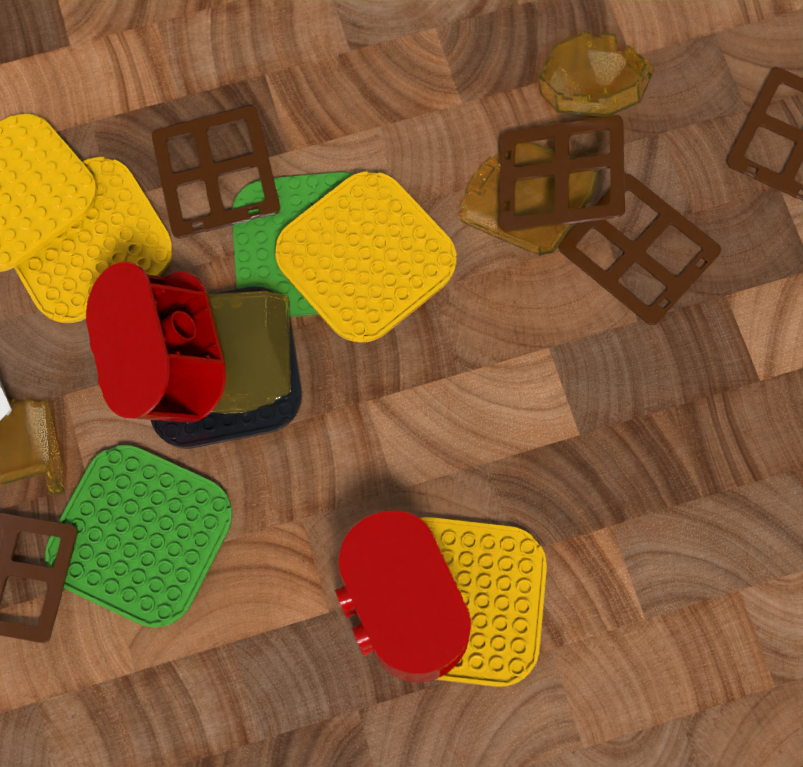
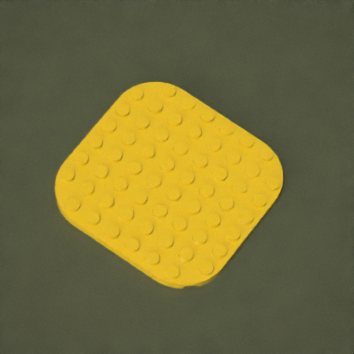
[0,114,97,272]
[14,157,173,323]
[275,171,456,342]
[420,517,547,687]

